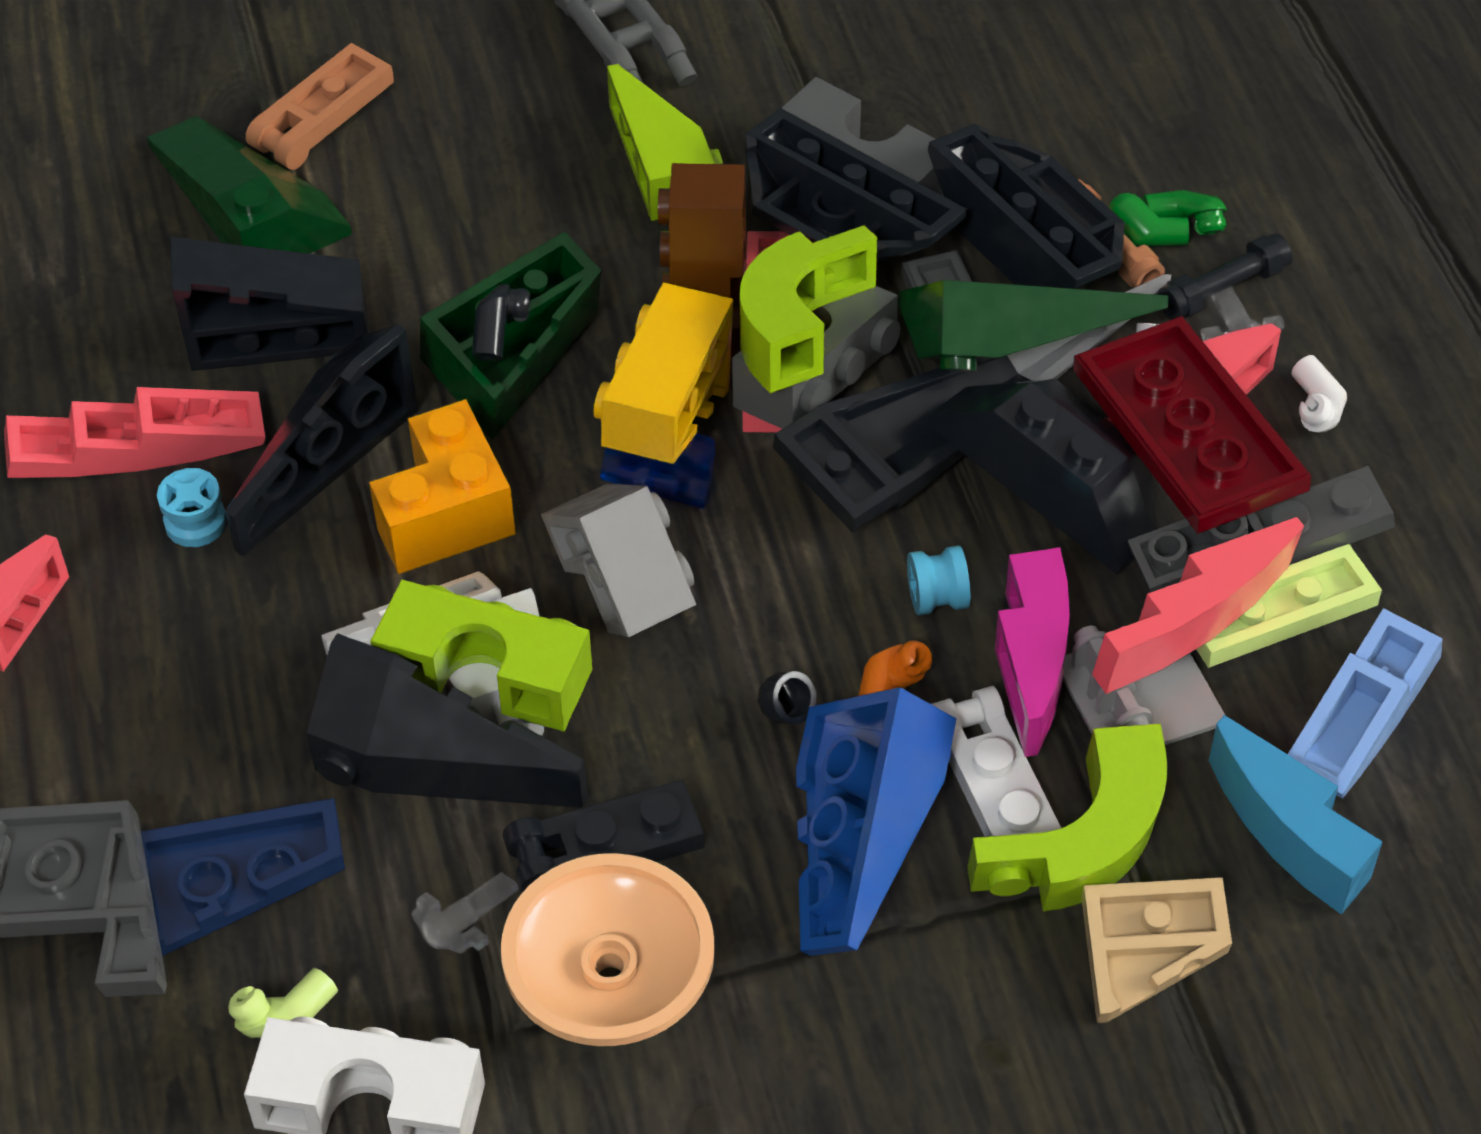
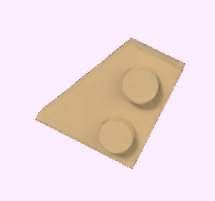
[1081,877,1232,1023]

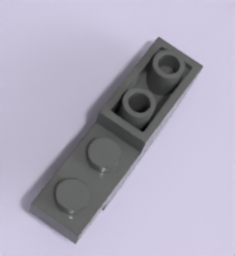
[1127,466,1395,593]

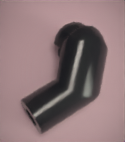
[472,284,530,361]

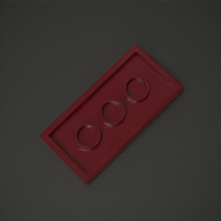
[1073,316,1311,534]

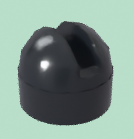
[758,671,816,724]

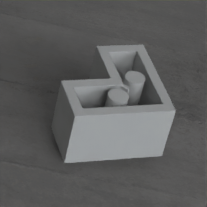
[541,484,696,637]

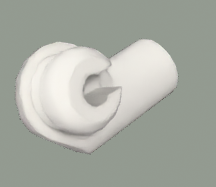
[1291,355,1347,433]

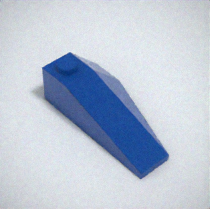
[796,687,957,956]

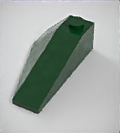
[146,116,352,254]
[898,280,1168,372]

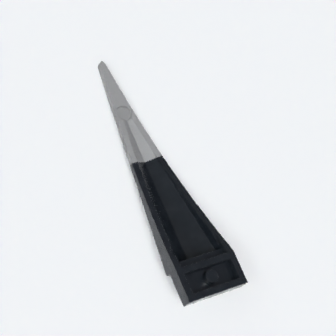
[773,274,1171,532]

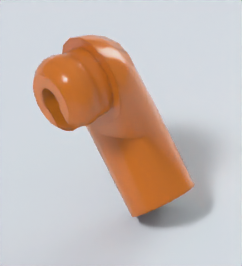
[858,640,933,696]

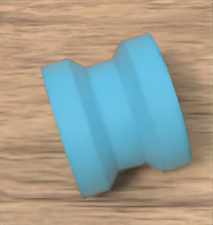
[157,468,227,547]
[907,545,971,616]

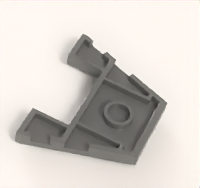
[0,800,167,997]

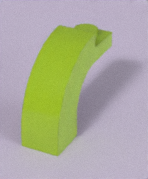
[740,225,877,393]
[967,723,1167,912]

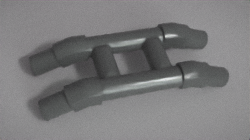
[553,0,698,87]

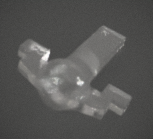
[1201,286,1285,341]
[411,872,519,954]

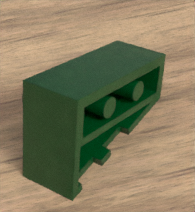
[420,231,602,440]

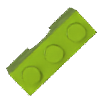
[370,579,593,731]

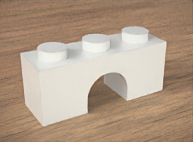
[244,1017,485,1134]

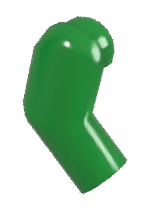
[1142,190,1227,235]
[1109,193,1189,246]

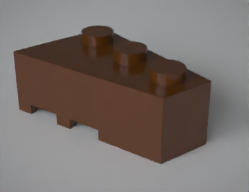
[658,163,746,378]

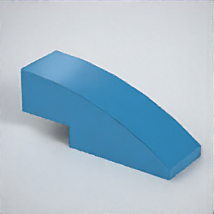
[1209,715,1382,915]

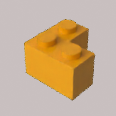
[369,399,516,574]

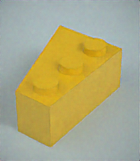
[594,282,733,464]

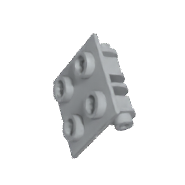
[1062,625,1226,745]

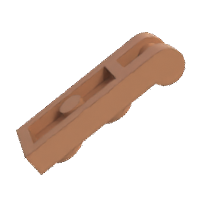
[246,43,394,170]

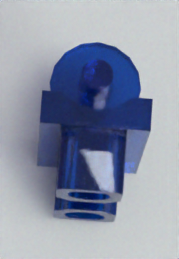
[600,433,715,509]

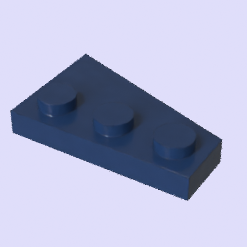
[141,798,345,956]

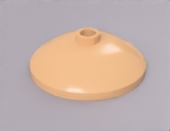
[501,853,714,1046]

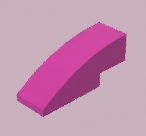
[995,547,1070,757]

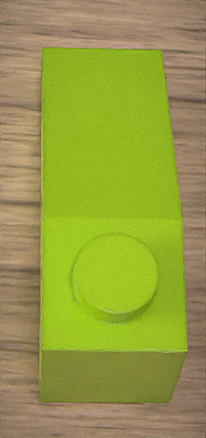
[607,64,723,221]

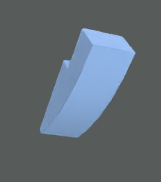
[1288,608,1442,799]

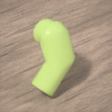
[228,968,338,1038]

